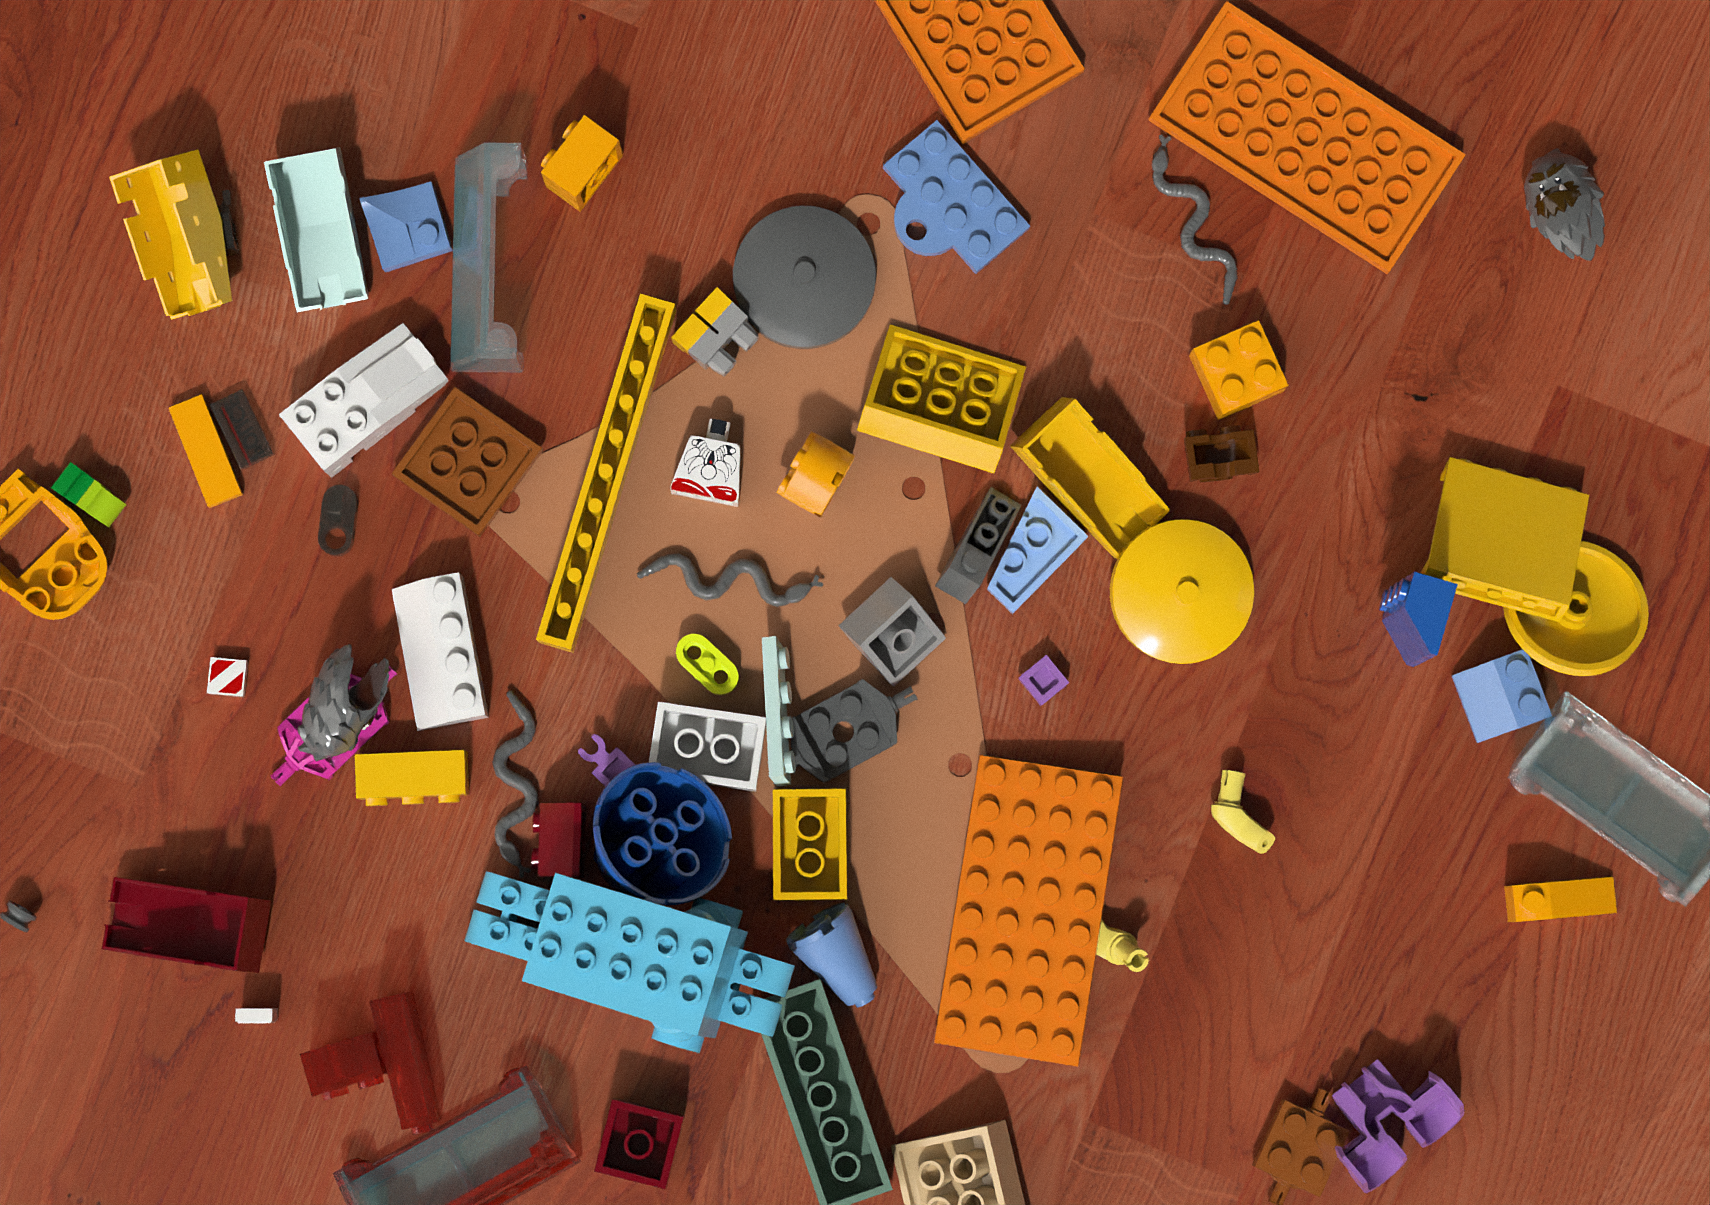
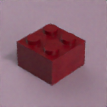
[594,1098,685,1190]

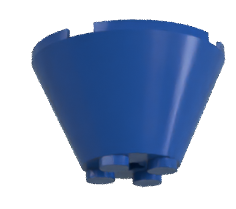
[593,762,732,905]

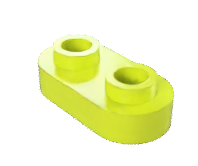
[676,634,739,695]

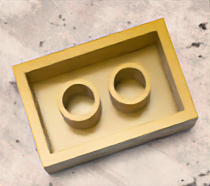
[773,789,847,900]

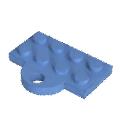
[883,120,1030,274]

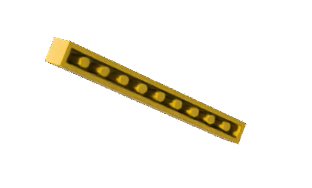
[536,294,676,653]

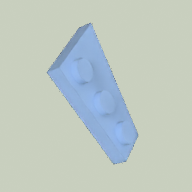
[987,487,1088,614]

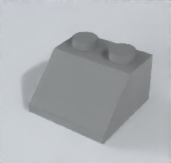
[838,577,946,687]

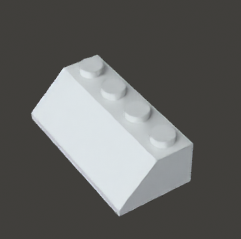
[392,572,489,731]

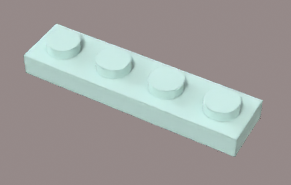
[762,636,796,787]

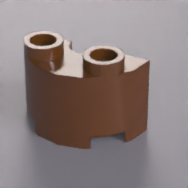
[1184,425,1260,483]

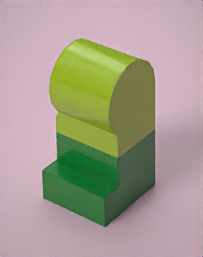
[51,462,127,527]

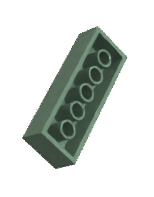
[761,979,893,1205]

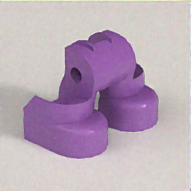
[1332,1059,1465,1193]

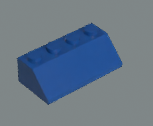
[1379,572,1458,667]

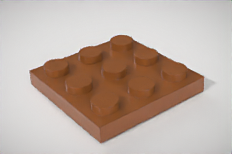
[392,387,543,537]

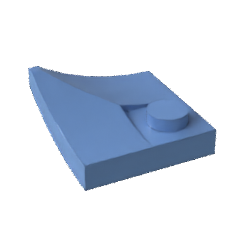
[359,181,453,272]

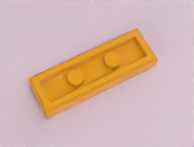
[168,394,243,508]

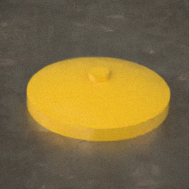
[1110,519,1254,664]
[1503,541,1649,676]

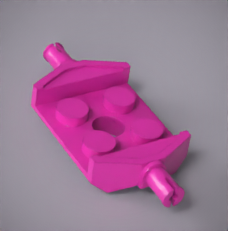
[270,666,397,786]

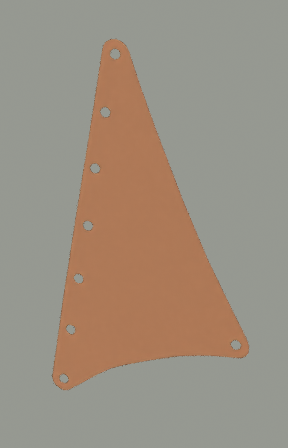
[489,194,1028,1073]

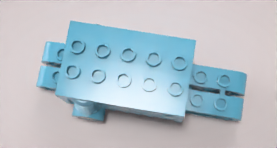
[464,871,795,1053]

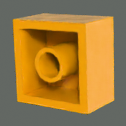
[541,115,623,212]
[1189,320,1289,420]

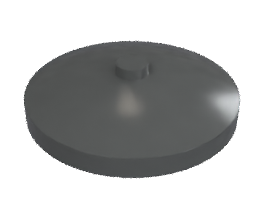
[733,206,876,349]

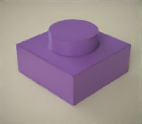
[1018,655,1069,706]

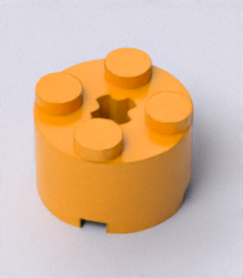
[776,431,855,518]

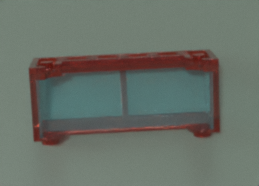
[332,1065,582,1205]

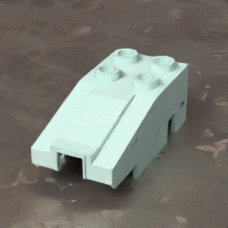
[264,147,369,312]

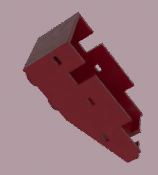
[102,877,271,973]

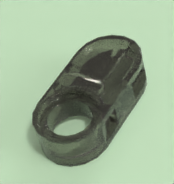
[318,485,358,557]

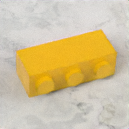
[355,750,469,806]

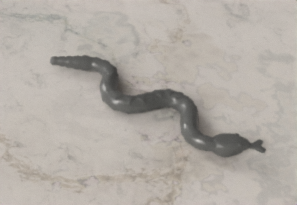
[1151,135,1238,305]
[637,554,823,607]
[492,691,539,878]

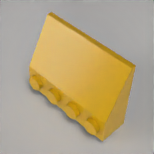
[857,324,1026,473]

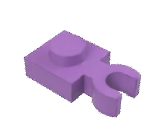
[578,734,635,787]

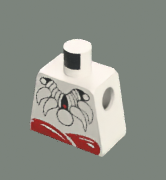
[670,419,741,507]

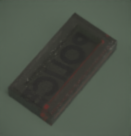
[210,389,275,470]

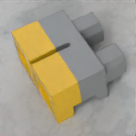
[671,287,759,377]

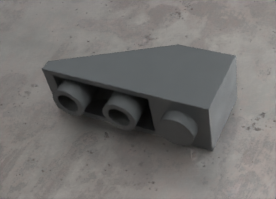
[935,487,1021,604]

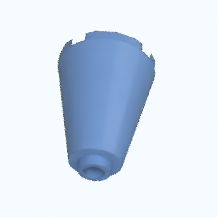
[786,903,878,1008]

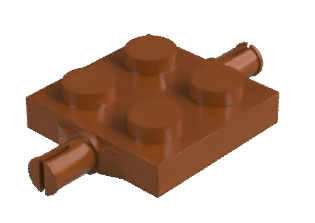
[1252,1088,1350,1205]

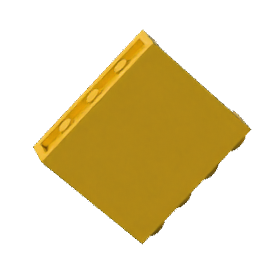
[1421,457,1589,622]

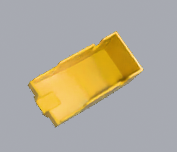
[109,150,232,320]
[1010,397,1170,559]

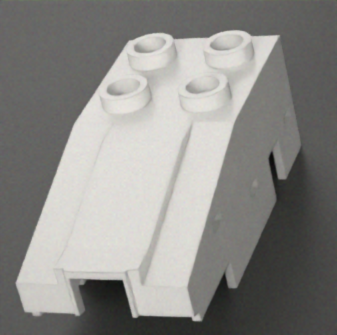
[279,323,449,478]

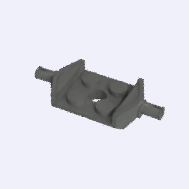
[789,679,918,783]

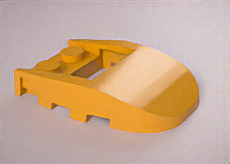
[0,469,108,620]

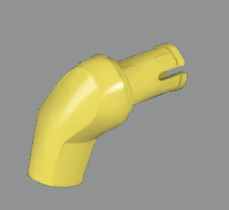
[1211,770,1275,854]
[1097,920,1149,972]

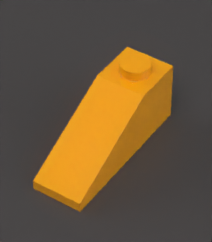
[1504,877,1617,922]

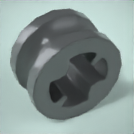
[0,900,37,933]

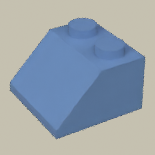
[1452,649,1552,743]

